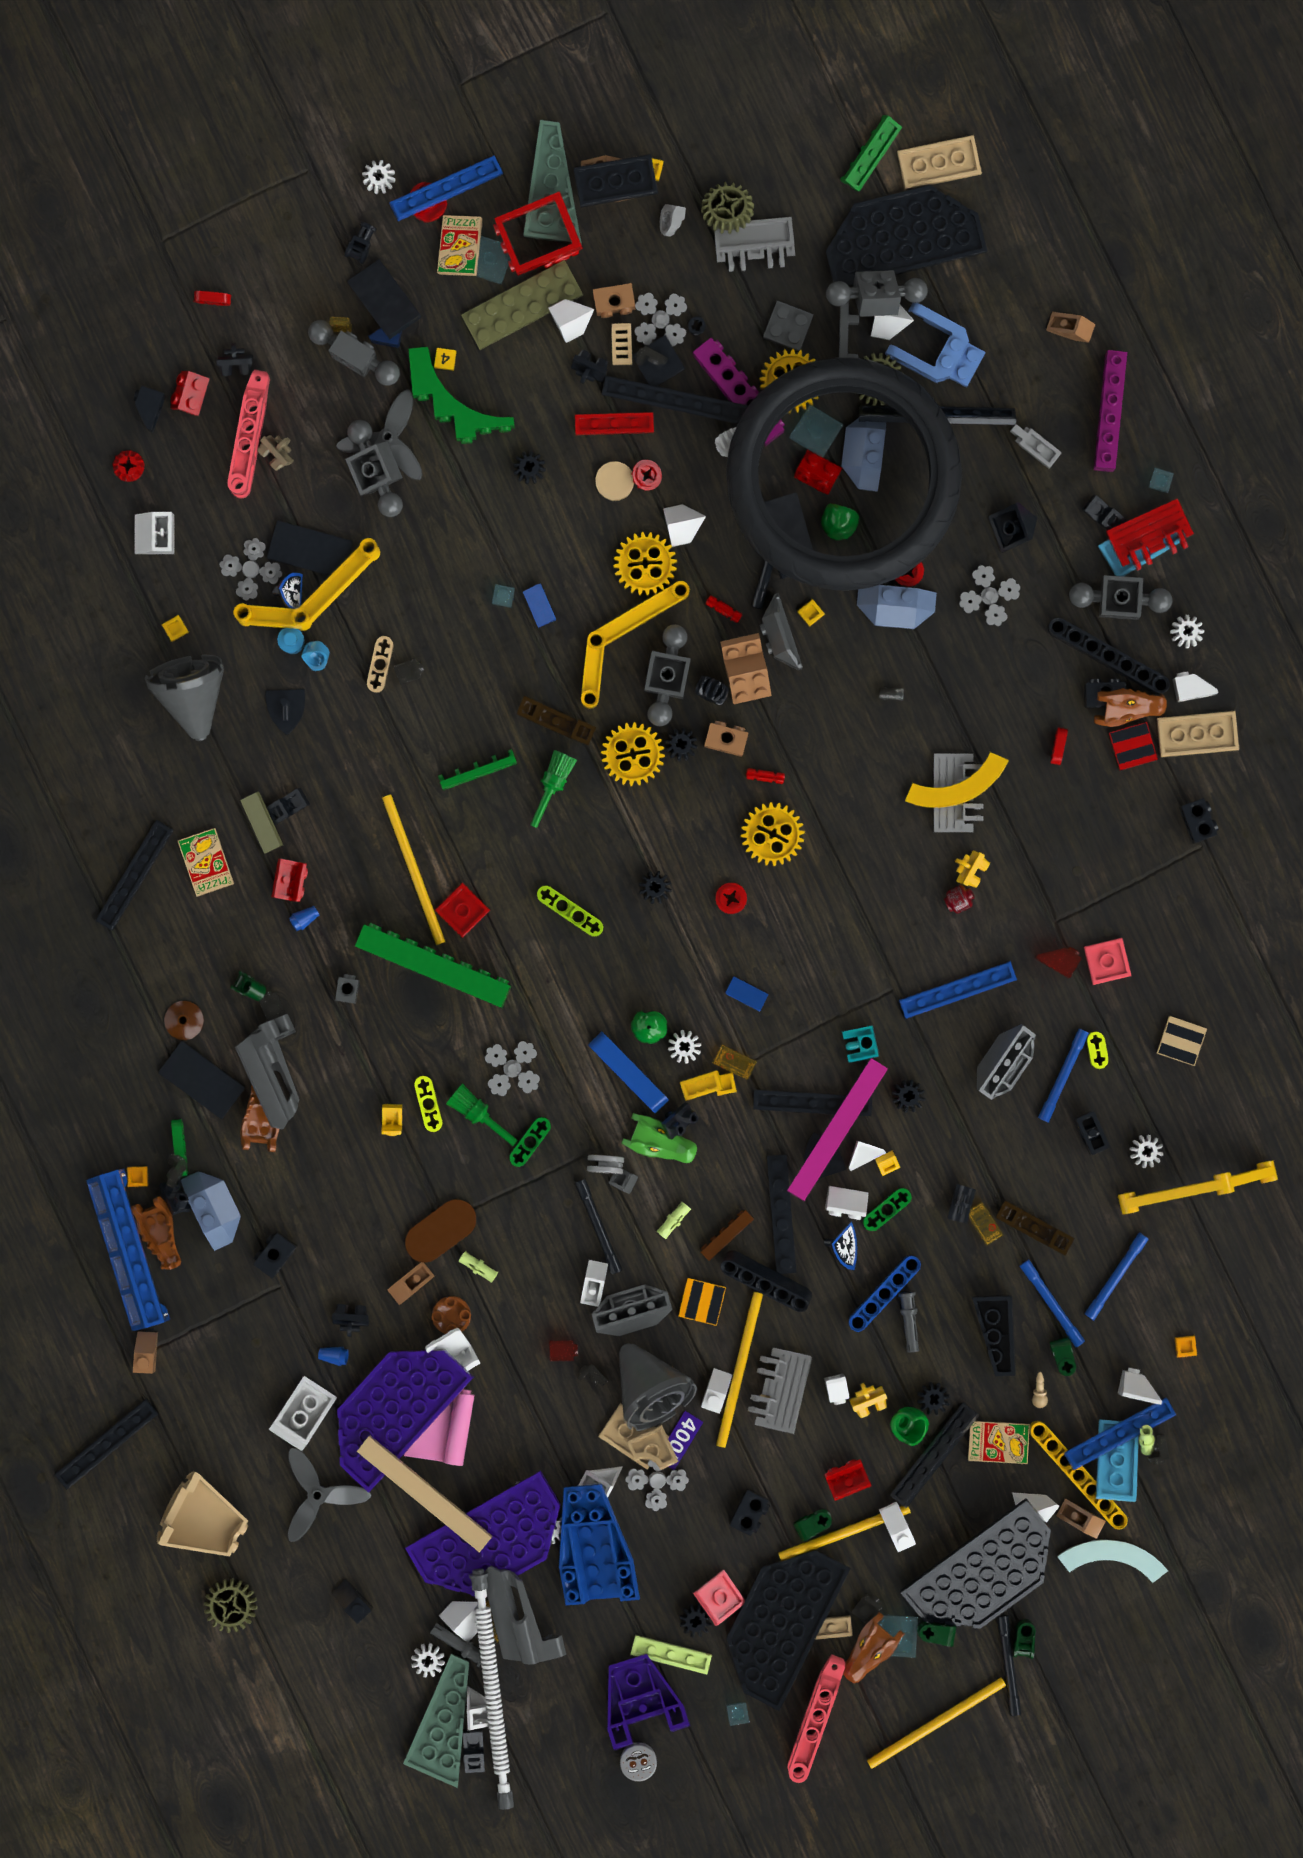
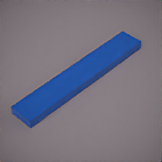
[390,156,503,221]
[899,961,1017,1019]
[1064,1398,1176,1471]

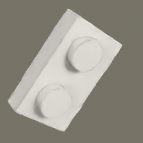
[425,1328,480,1371]

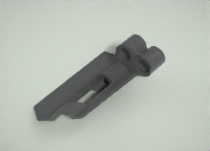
[235,1014,299,1129]
[485,1565,567,1665]

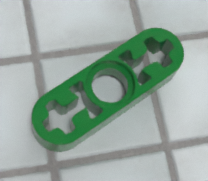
[510,1117,551,1167]
[171,1119,188,1177]
[863,1188,912,1231]

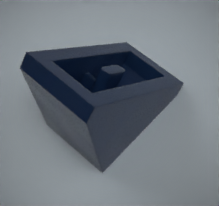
[368,328,402,348]

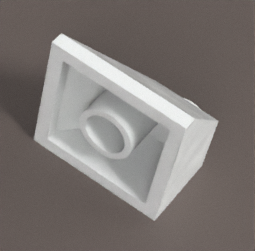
[1118,1368,1162,1405]

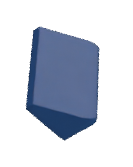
[523,583,556,628]
[725,977,769,1012]

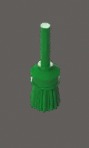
[530,750,577,828]
[446,1083,518,1146]

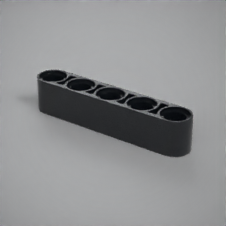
[721,1250,812,1312]

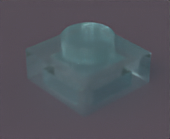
[1149,468,1174,493]
[492,584,515,608]
[726,1702,749,1726]

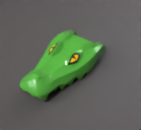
[621,1113,697,1163]

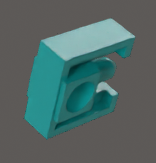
[842,1025,879,1063]

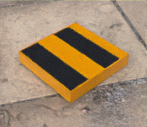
[678,1278,726,1326]

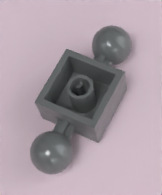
[826,270,928,317]
[308,320,400,386]
[345,420,403,517]
[1069,575,1173,620]
[644,624,691,726]

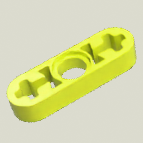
[415,1076,443,1132]

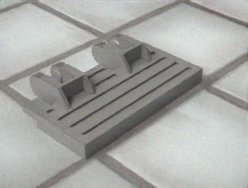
[714,217,795,272]
[934,754,983,833]
[748,1348,812,1434]

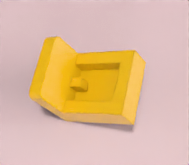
[381,1104,402,1136]

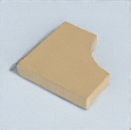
[626,1425,679,1470]

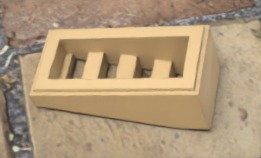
[612,323,632,365]

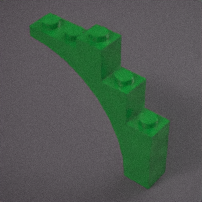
[409,347,515,444]

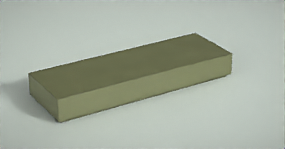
[240,792,283,854]

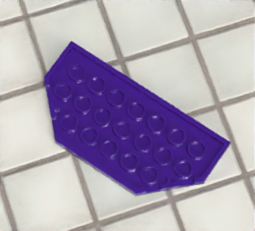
[337,1350,474,1493]
[405,1470,561,1597]

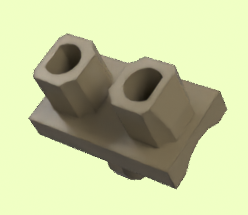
[257,435,294,471]

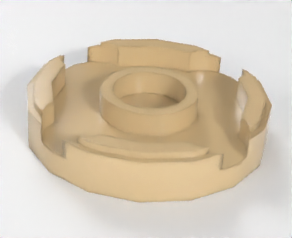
[595,461,634,501]

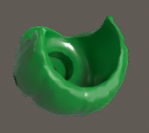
[821,503,859,540]
[631,1011,667,1044]
[890,1407,929,1446]

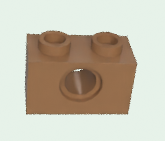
[593,283,635,318]
[704,721,748,757]

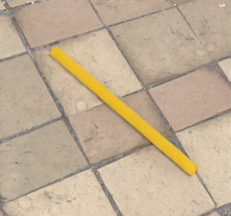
[382,795,445,945]
[716,1292,763,1448]
[867,1677,1006,1769]

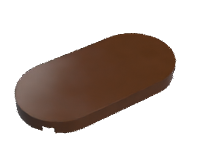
[405,1200,476,1263]

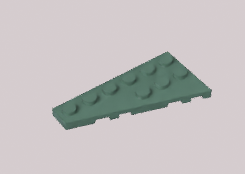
[524,120,582,245]
[403,1653,469,1788]

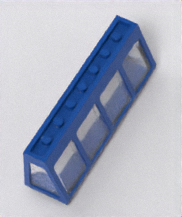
[86,1169,170,1331]

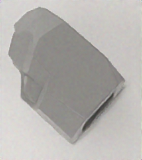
[659,204,686,236]

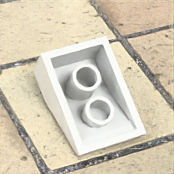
[269,1376,337,1451]

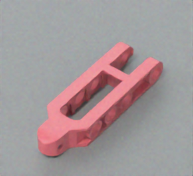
[228,370,270,499]
[787,1654,845,1783]

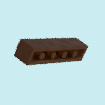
[701,1210,754,1261]

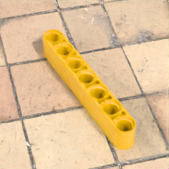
[1029,1421,1128,1529]

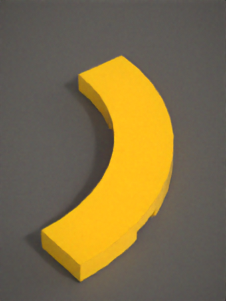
[905,752,1009,808]

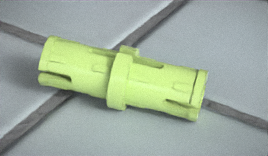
[657,1201,691,1239]
[458,1251,498,1283]
[1139,1425,1155,1455]

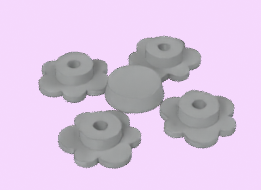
[634,293,687,346]
[219,538,282,601]
[959,565,1020,626]
[485,1041,540,1096]
[625,1460,689,1511]

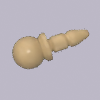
[1032,1372,1048,1408]

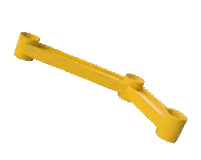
[233,538,380,631]
[581,581,689,709]
[1118,1160,1278,1215]

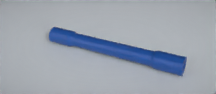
[1038,1029,1089,1123]
[1084,1233,1149,1321]
[1020,1260,1085,1348]

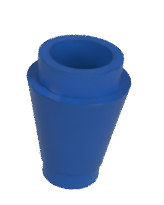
[289,906,320,931]
[318,1347,349,1366]

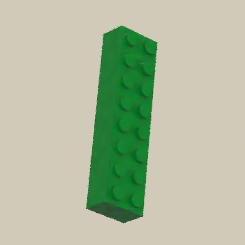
[355,923,511,1008]

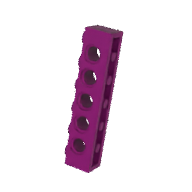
[693,338,785,447]
[1093,350,1127,472]

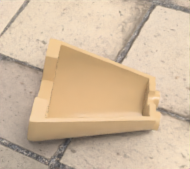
[157,1472,248,1556]

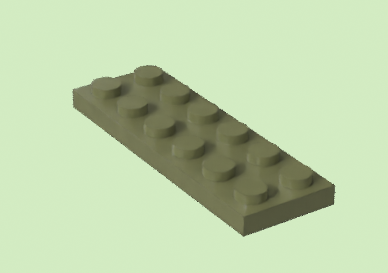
[461,260,583,350]

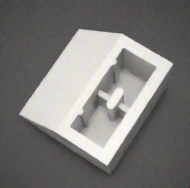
[135,512,174,554]
[825,1186,868,1220]

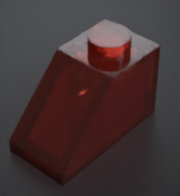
[1034,947,1082,978]

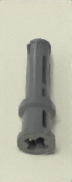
[898,1291,919,1352]
[430,1623,481,1668]

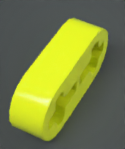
[1086,1032,1108,1069]

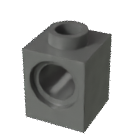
[335,974,360,1004]

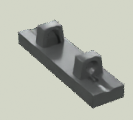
[839,301,859,358]

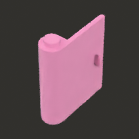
[404,1389,475,1466]

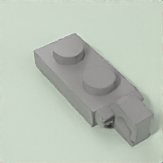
[1010,424,1061,469]

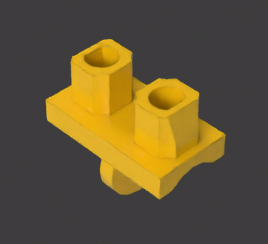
[955,850,990,888]
[849,1383,887,1418]

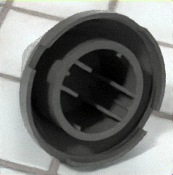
[145,654,224,741]
[619,1343,697,1431]

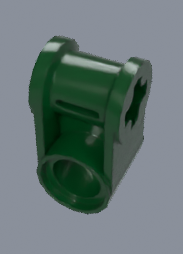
[230,971,266,1001]
[1049,1337,1076,1376]
[793,1509,832,1541]
[1013,1619,1036,1659]
[917,1622,957,1647]

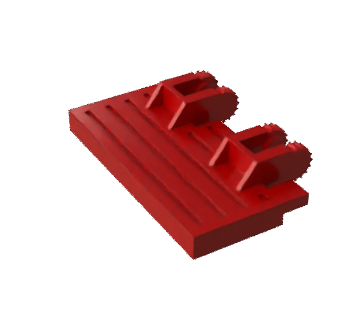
[1106,498,1194,571]

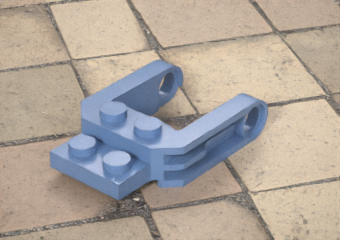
[885,303,986,388]

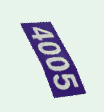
[668,1411,703,1470]

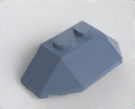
[841,418,886,492]
[857,585,937,629]
[181,1171,241,1251]

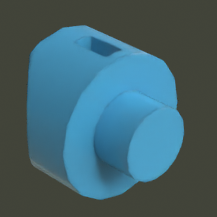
[277,628,305,654]
[301,641,330,671]

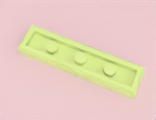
[630,1635,712,1674]

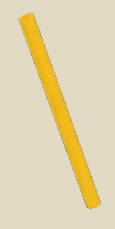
[778,1506,911,1561]

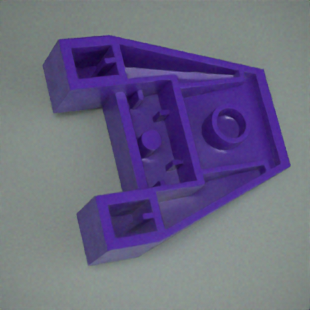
[607,1654,690,1750]

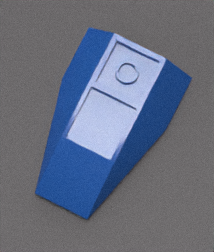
[559,1484,640,1605]

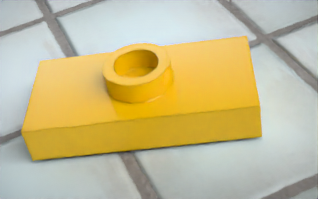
[680,1070,723,1101]

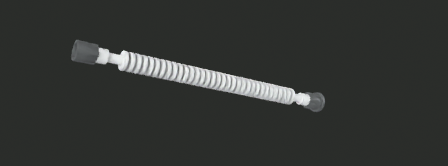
[469,1568,514,1810]

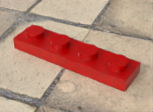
[575,412,654,435]

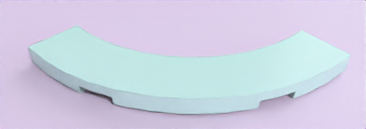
[1057,1539,1168,1583]

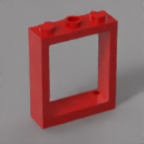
[493,191,583,276]

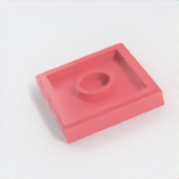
[1083,938,1131,985]
[693,1570,746,1626]

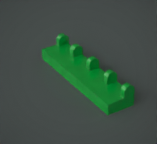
[840,115,902,192]
[438,749,517,791]

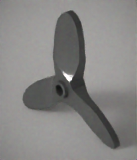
[336,390,422,480]
[288,1448,371,1542]

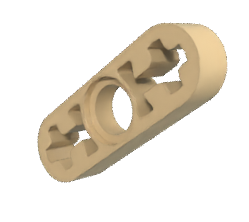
[367,636,394,693]

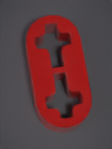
[193,291,231,306]
[1050,727,1068,765]

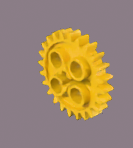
[759,349,818,413]
[613,532,677,596]
[601,722,665,786]
[741,802,805,866]

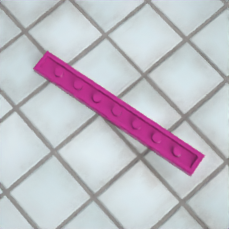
[787,1058,888,1201]

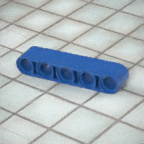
[588,1031,669,1114]
[848,1255,921,1332]

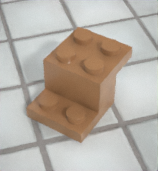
[720,633,772,704]

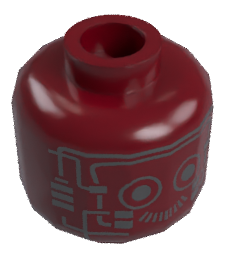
[944,885,975,914]

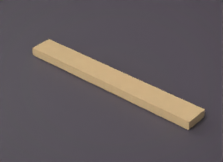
[357,1435,492,1553]

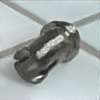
[879,686,904,702]

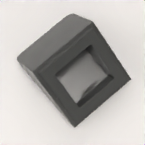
[608,1169,638,1194]

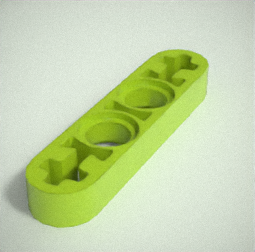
[537,886,603,937]

